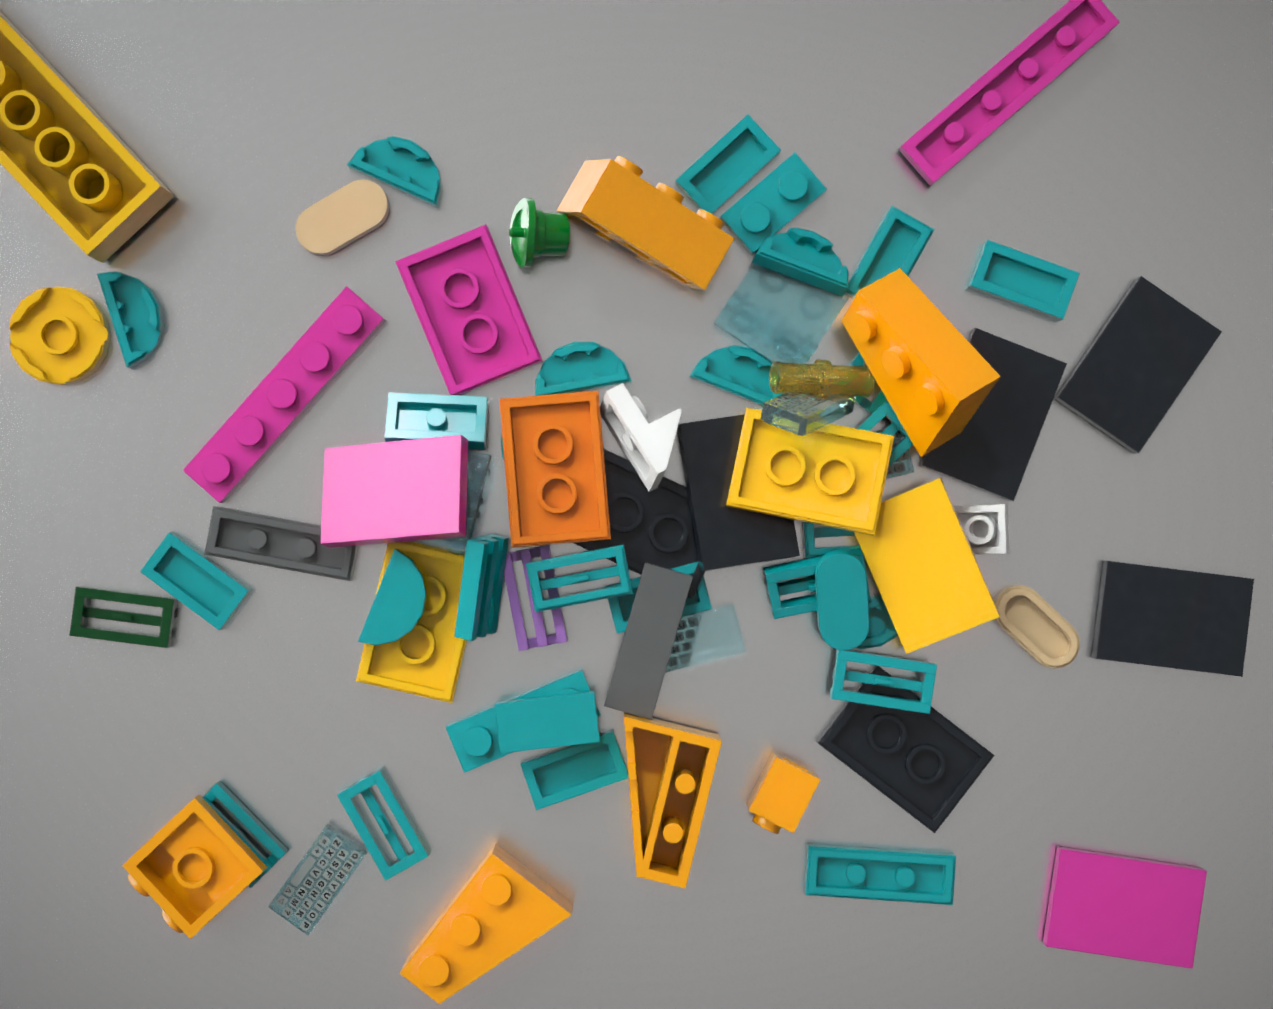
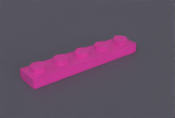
[899,0,1120,186]
[183,286,386,503]

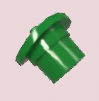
[509,198,570,268]

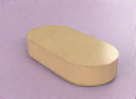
[296,179,390,256]
[994,585,1080,668]

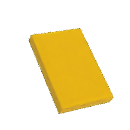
[726,407,894,536]
[854,477,1000,654]
[356,541,468,703]

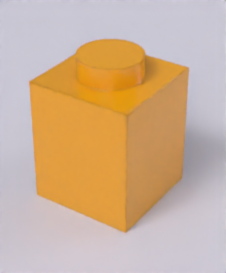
[746,751,821,834]

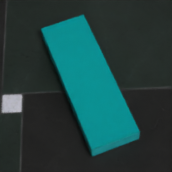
[804,843,956,905]

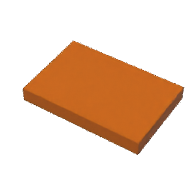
[499,391,611,548]

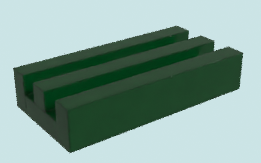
[69,586,178,648]

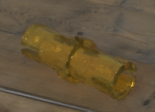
[769,359,874,399]

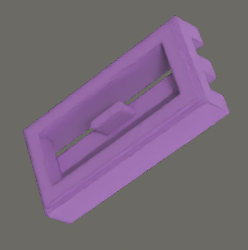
[504,545,568,651]

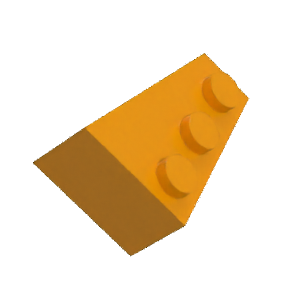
[556,156,735,290]
[841,268,1001,457]
[624,712,722,889]
[400,844,574,1004]

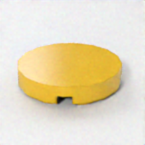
[9,287,111,385]

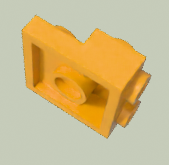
[122,794,267,939]

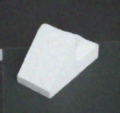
[600,383,682,492]

